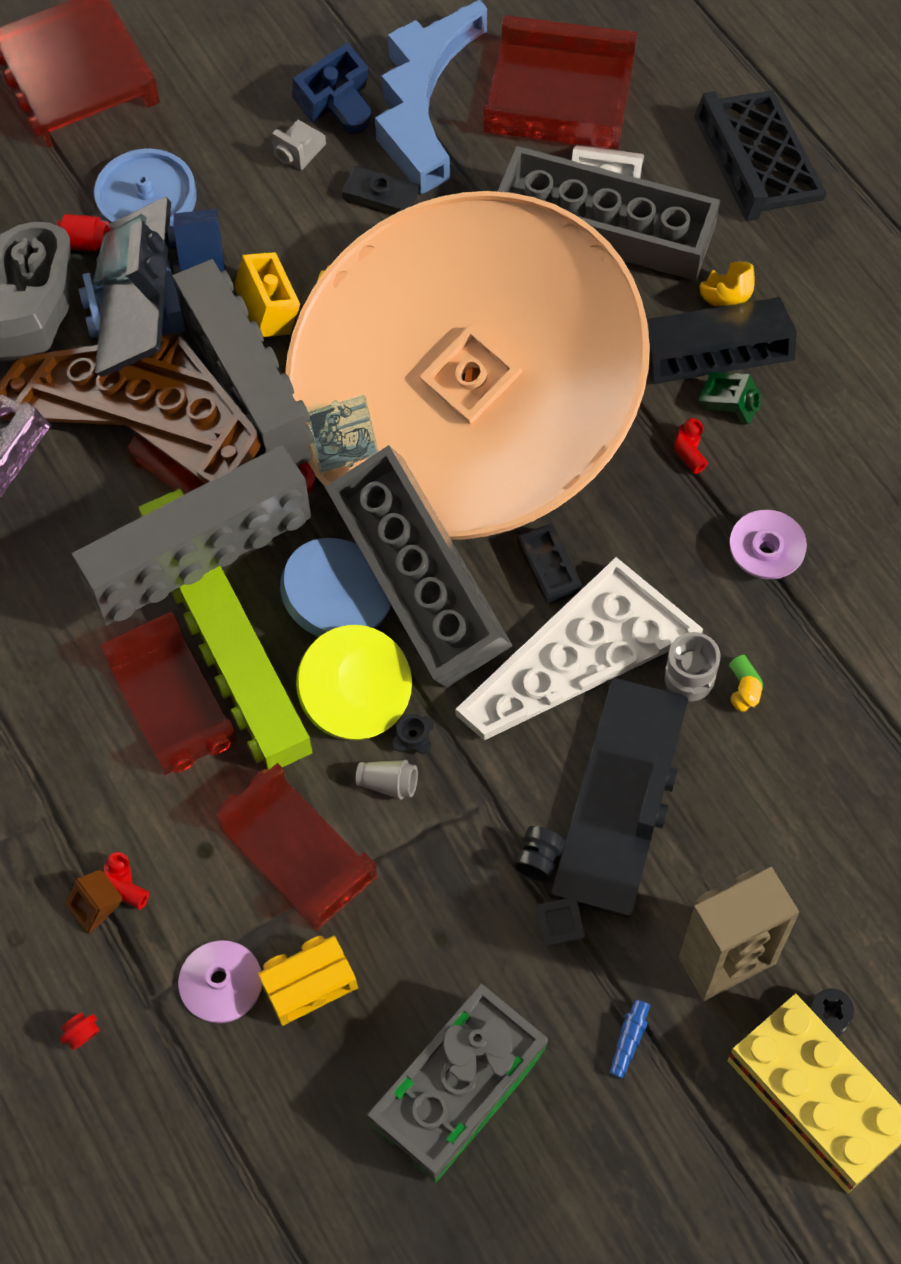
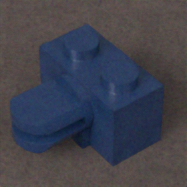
[292,42,371,134]
[167,209,226,275]

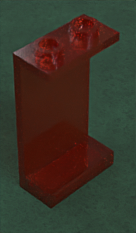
[100,611,237,775]
[216,763,377,931]

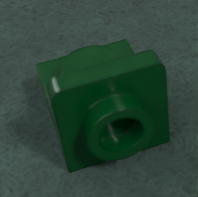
[698,372,761,425]

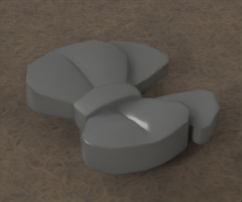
[444,1017,515,1083]

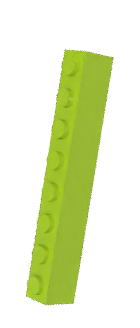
[139,489,312,773]

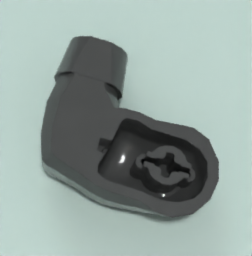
[0,222,71,361]

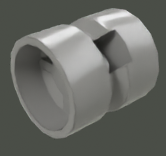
[664,632,721,702]

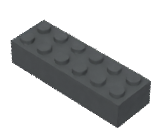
[498,146,720,281]
[172,259,314,466]
[71,445,311,626]
[325,445,513,687]

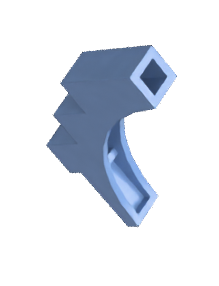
[375,0,487,195]

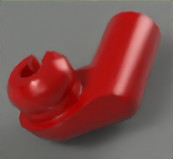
[674,418,708,474]
[104,852,150,910]

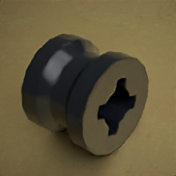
[809,988,854,1037]

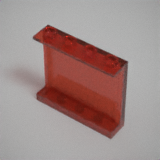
[0,0,160,148]
[484,15,637,150]

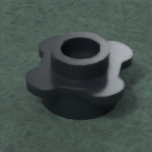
[392,714,434,754]

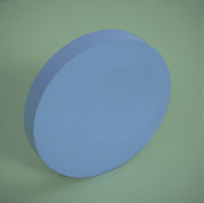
[94,149,197,227]
[280,538,391,637]

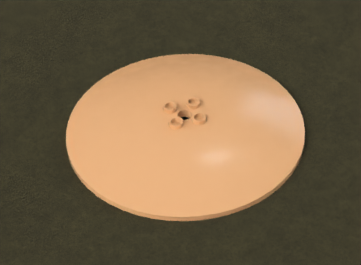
[285,191,650,540]

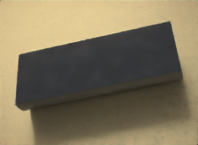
[647,297,797,384]

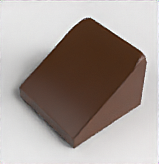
[65,870,122,934]

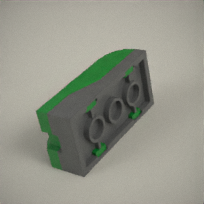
[368,984,548,1184]

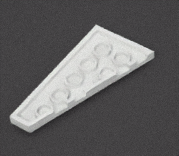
[456,557,703,740]

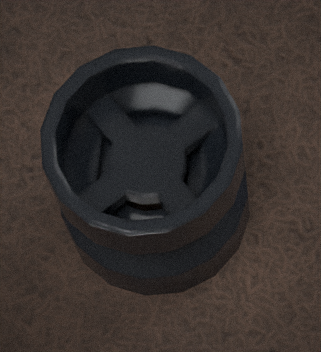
[513,826,565,882]

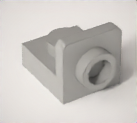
[271,120,326,171]

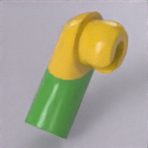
[729,655,763,712]

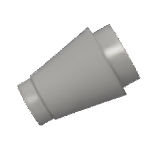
[356,760,418,800]

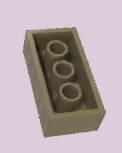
[679,867,799,1001]

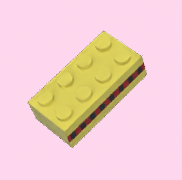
[727,994,901,1194]

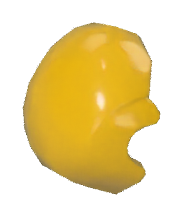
[699,262,755,307]

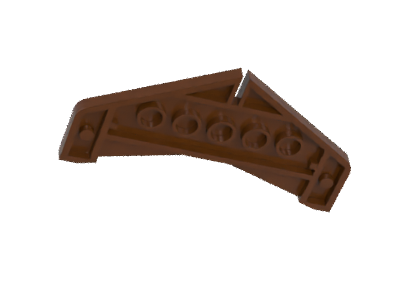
[0,334,261,484]

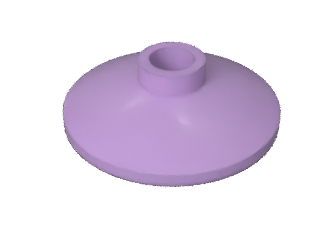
[729,510,807,579]
[178,941,262,1023]

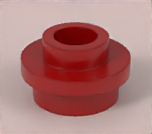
[59,1012,100,1051]

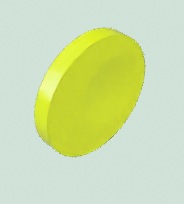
[296,625,412,741]

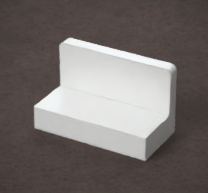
[572,145,644,178]

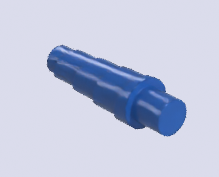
[609,1000,650,1079]

